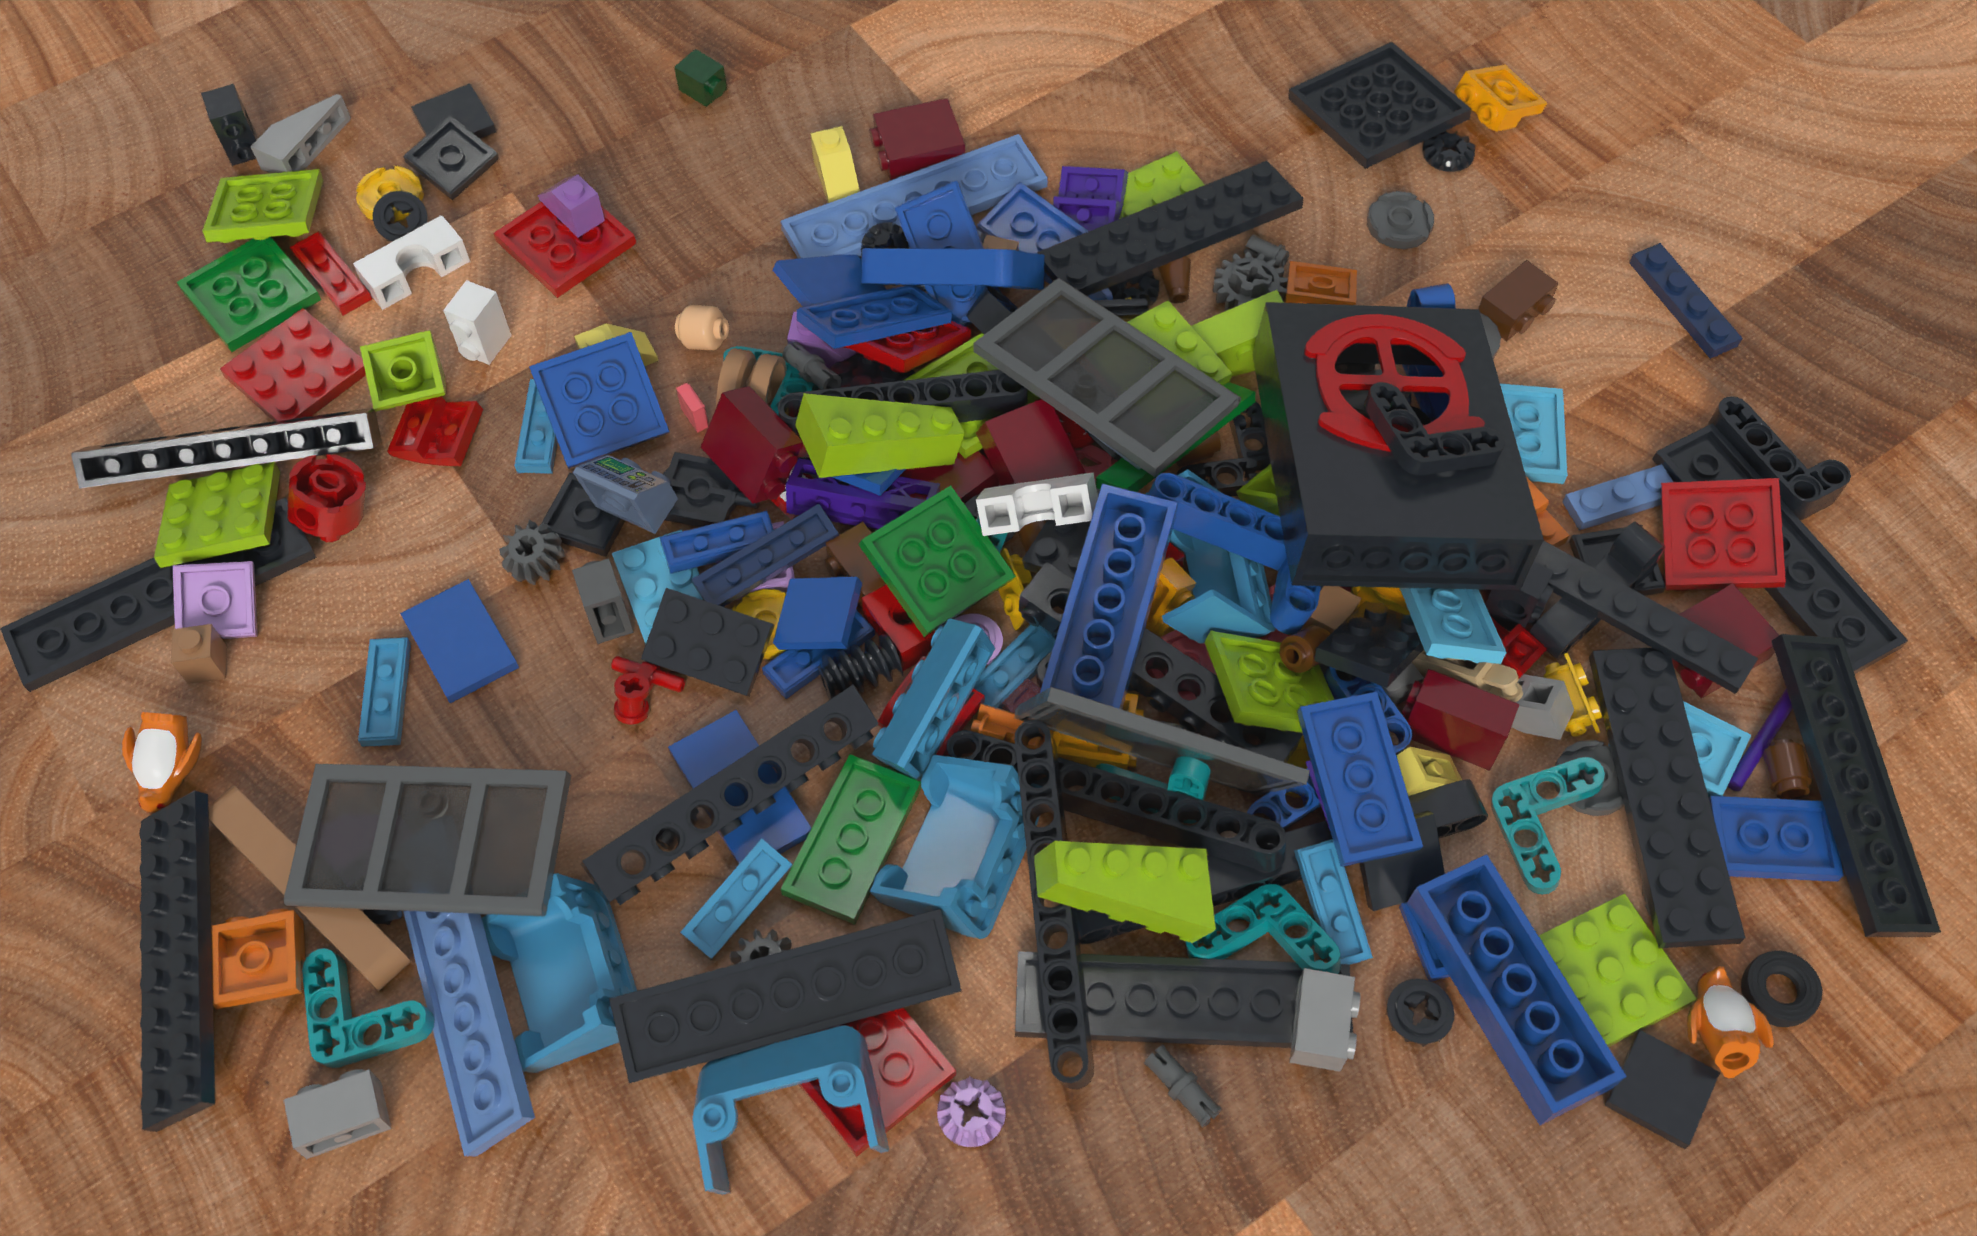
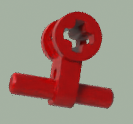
[611,656,686,725]

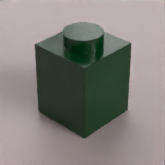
[674,49,727,107]

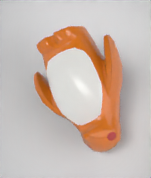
[122,712,202,814]
[1687,966,1773,1078]

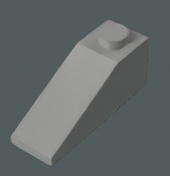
[251,94,351,173]
[1512,674,1574,740]

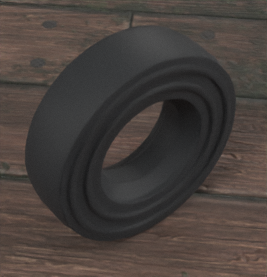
[1741,951,1822,1027]

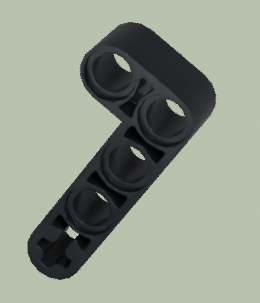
[1707,396,1851,520]
[1529,521,1665,660]

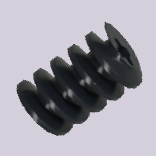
[818,634,904,700]

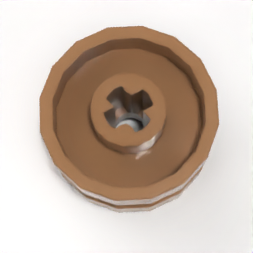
[716,348,787,408]

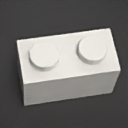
[443,280,511,365]

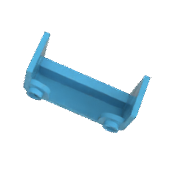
[1146,469,1276,644]
[693,1026,890,1195]

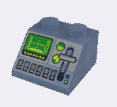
[573,455,678,534]

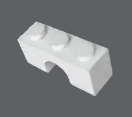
[353,215,470,310]
[976,473,1098,536]

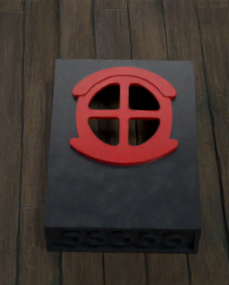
[1252,302,1544,590]

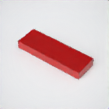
[290,231,372,316]

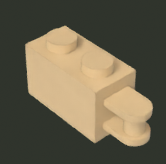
[1412,650,1523,702]

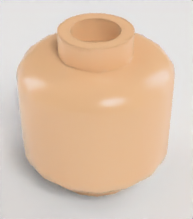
[675,305,729,351]

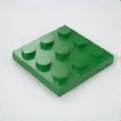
[177,237,321,352]
[858,485,1016,637]

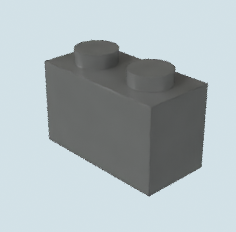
[572,558,634,644]

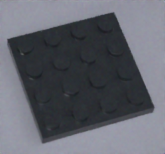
[1288,42,1471,169]

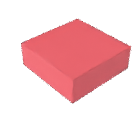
[676,383,709,433]

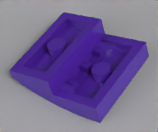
[1053,166,1128,231]

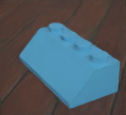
[872,618,996,782]

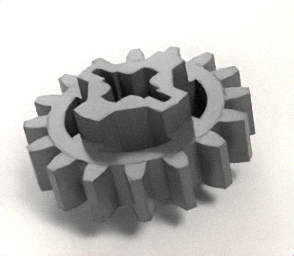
[1213,252,1288,311]

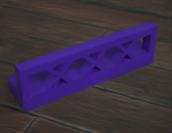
[786,459,940,530]

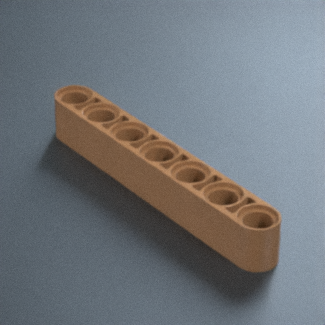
[209,785,411,991]

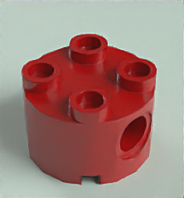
[287,454,366,542]

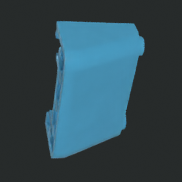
[870,755,1039,939]
[481,873,637,1073]

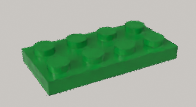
[781,754,921,925]

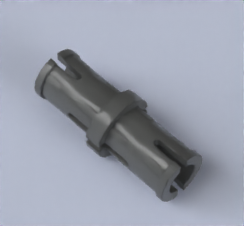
[782,341,842,390]
[1144,1045,1222,1128]

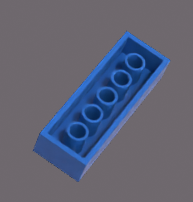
[1040,484,1178,727]
[1407,854,1627,1126]

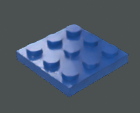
[529,332,669,469]

